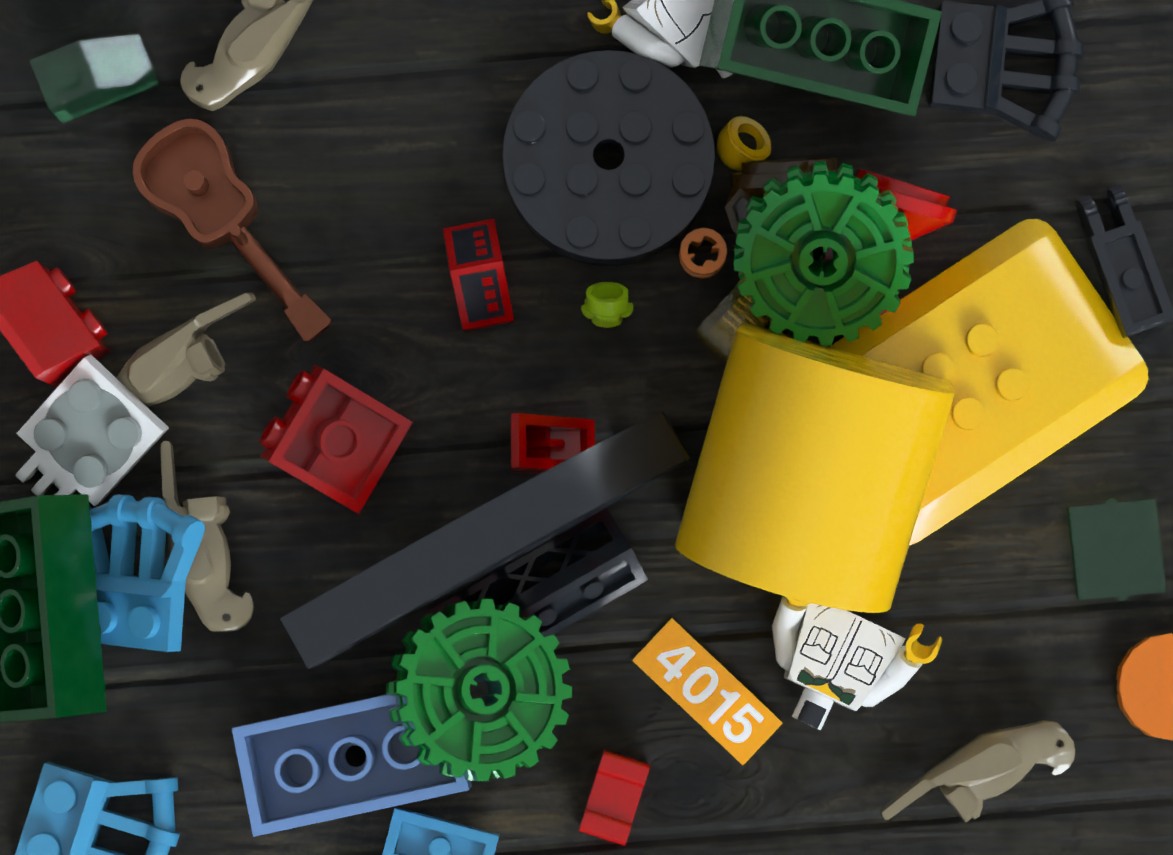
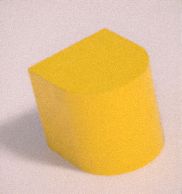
[675,322,955,613]

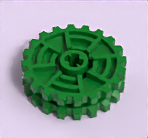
[734,161,914,346]
[386,599,572,781]

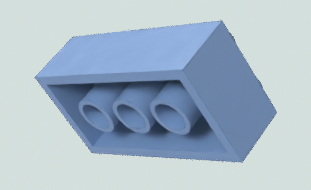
[232,694,472,837]

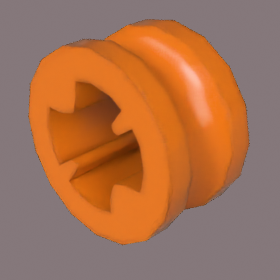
[679,228,727,279]

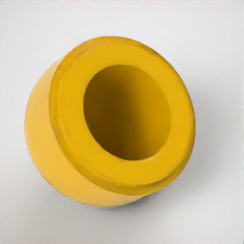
[716,116,771,171]

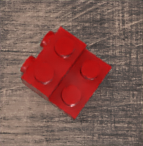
[259,365,413,514]

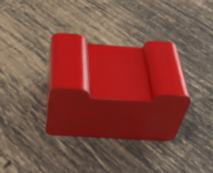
[579,749,651,846]

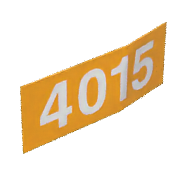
[632,618,783,765]

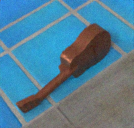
[132,119,332,343]

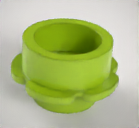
[581,282,633,328]

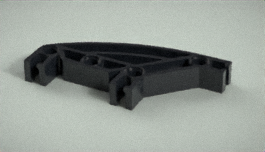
[280,411,690,669]

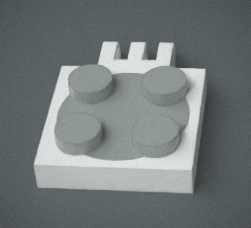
[15,355,169,506]

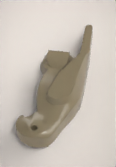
[180,0,313,111]
[116,292,256,407]
[160,441,254,632]
[880,720,1075,823]

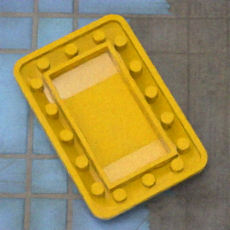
[830,219,1148,545]

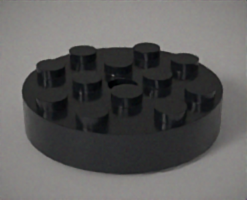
[503,50,715,266]

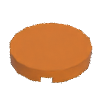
[1116,633,1173,741]

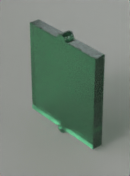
[1067,498,1166,601]

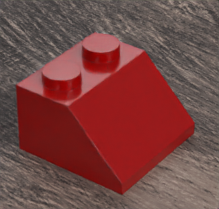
[0,261,111,388]

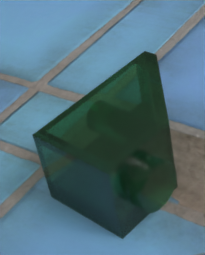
[29,34,160,123]

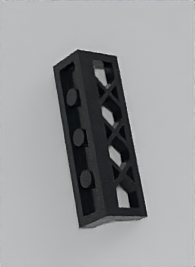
[423,508,648,680]

